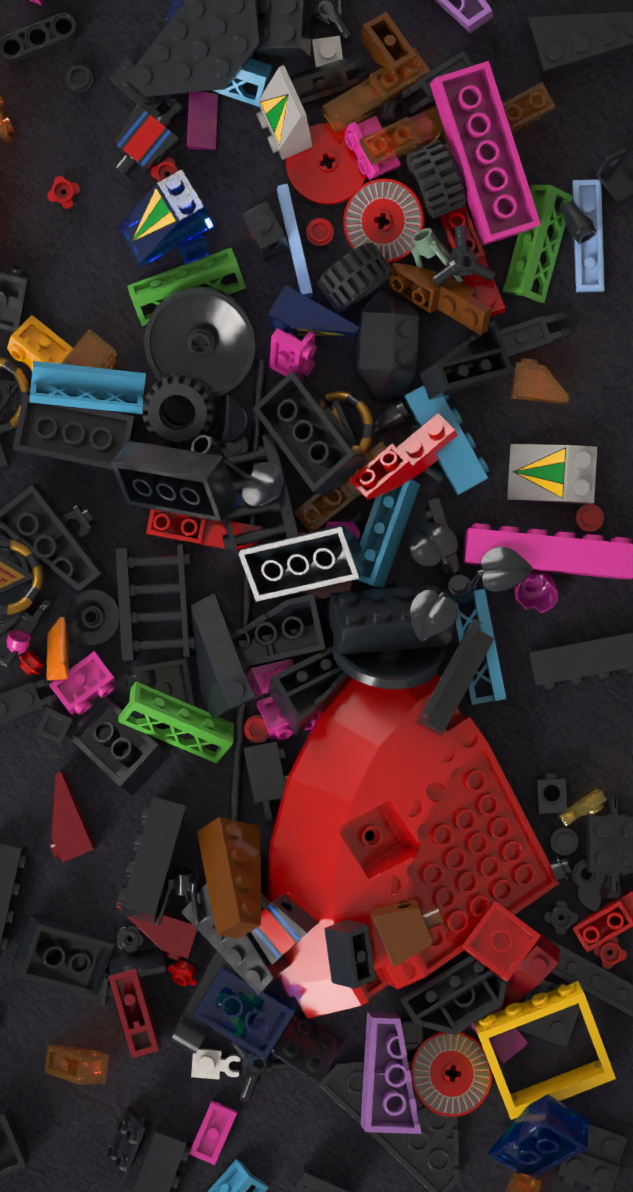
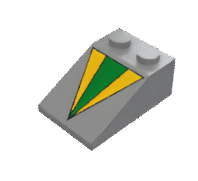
[256,65,313,160]
[507,444,597,505]

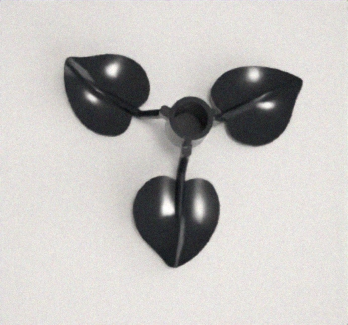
[191,395,285,507]
[410,522,533,642]

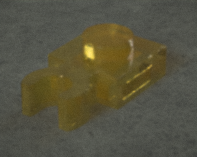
[559,789,607,826]

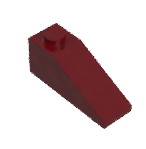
[50,770,96,863]
[116,901,197,960]
[502,932,560,1008]
[108,968,162,1058]

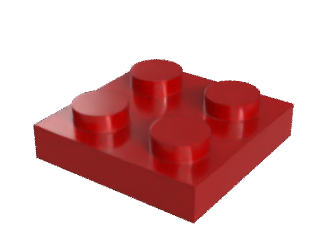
[461,901,541,982]

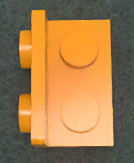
[7,315,75,370]

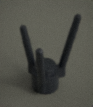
[155,867,200,925]

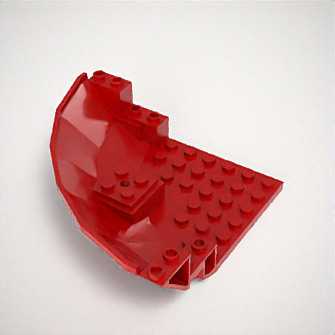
[267,675,560,1019]

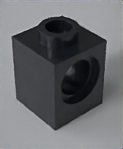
[535,772,567,814]

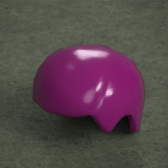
[514,570,558,613]

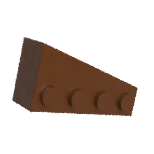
[197,817,261,939]

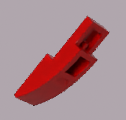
[440,206,505,317]
[349,413,458,500]
[146,509,263,550]
[572,887,633,952]

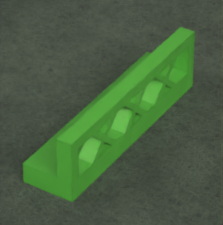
[503,185,573,303]
[127,248,246,326]
[118,682,234,763]

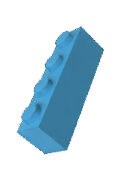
[404,386,489,496]
[355,480,420,589]

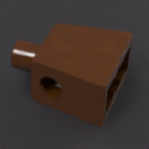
[372,899,445,967]

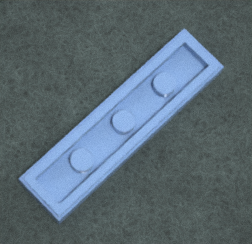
[572,179,604,292]
[277,184,313,299]

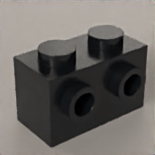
[324,920,376,989]

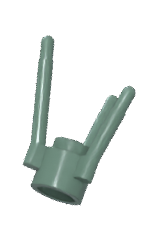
[410,228,463,282]

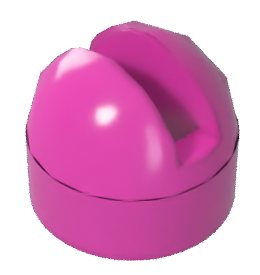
[7,630,31,654]

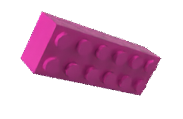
[430,61,541,246]
[462,524,633,580]

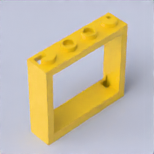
[474,981,616,1120]

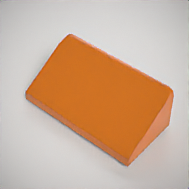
[47,617,69,680]

